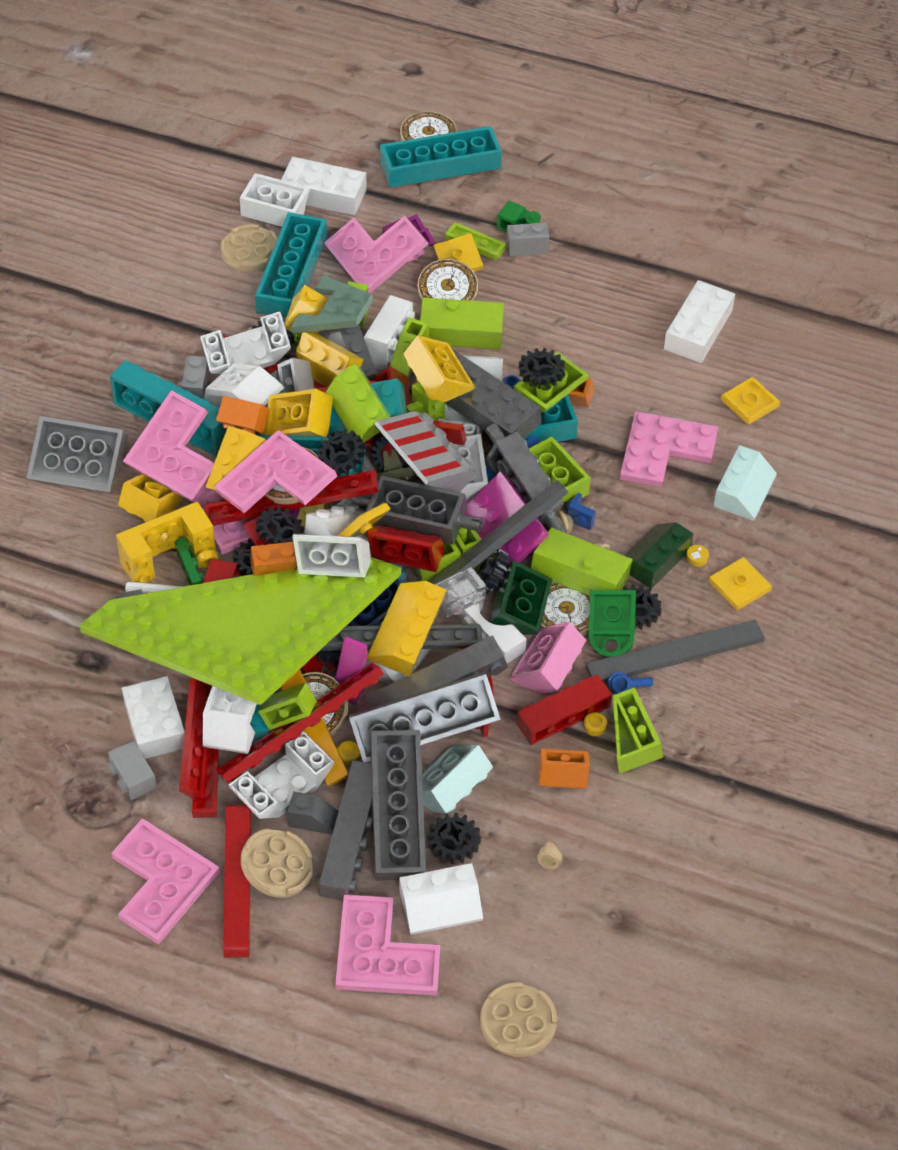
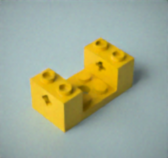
[116,501,216,583]

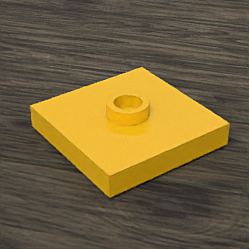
[433,233,484,272]
[720,377,780,425]
[338,503,391,537]
[708,557,772,611]

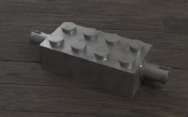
[485,423,567,533]
[352,476,483,545]

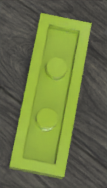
[445,222,506,261]

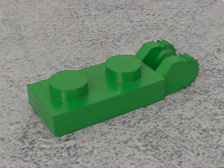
[175,537,204,586]

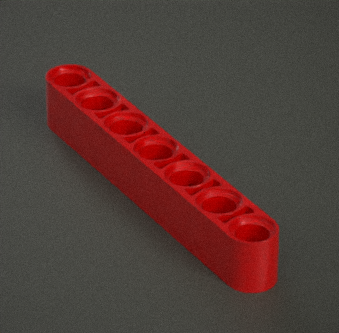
[223,805,251,958]

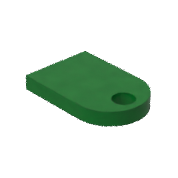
[589,590,636,658]

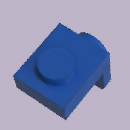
[566,493,596,530]

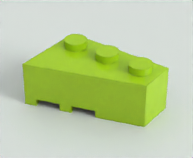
[613,687,663,774]

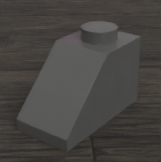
[288,791,339,835]

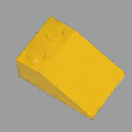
[263,389,333,437]
[118,474,184,522]

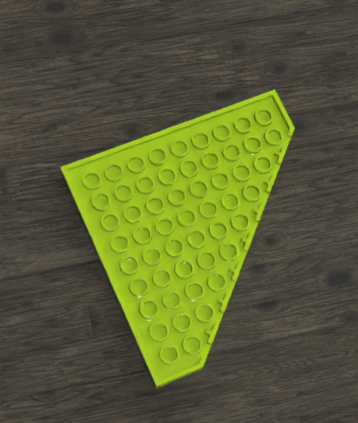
[79,557,402,705]

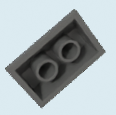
[318,324,377,381]

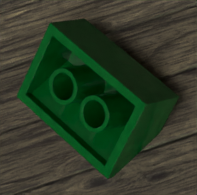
[624,522,694,589]
[488,560,552,635]

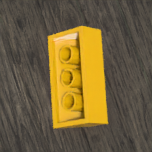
[367,581,446,677]

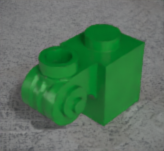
[497,200,541,233]

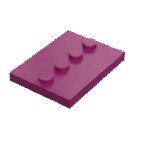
[466,471,549,566]

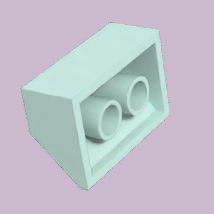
[714,445,777,521]
[422,744,493,814]

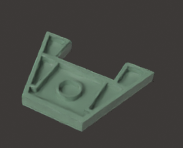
[291,275,373,333]

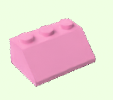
[510,622,586,694]

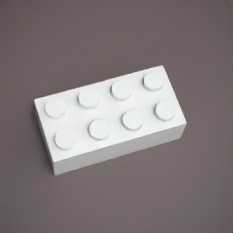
[281,157,367,216]
[664,280,735,363]

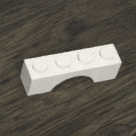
[448,580,526,664]

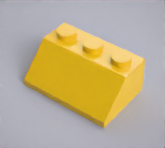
[284,285,329,337]
[296,332,364,387]
[403,336,475,402]
[206,426,266,495]

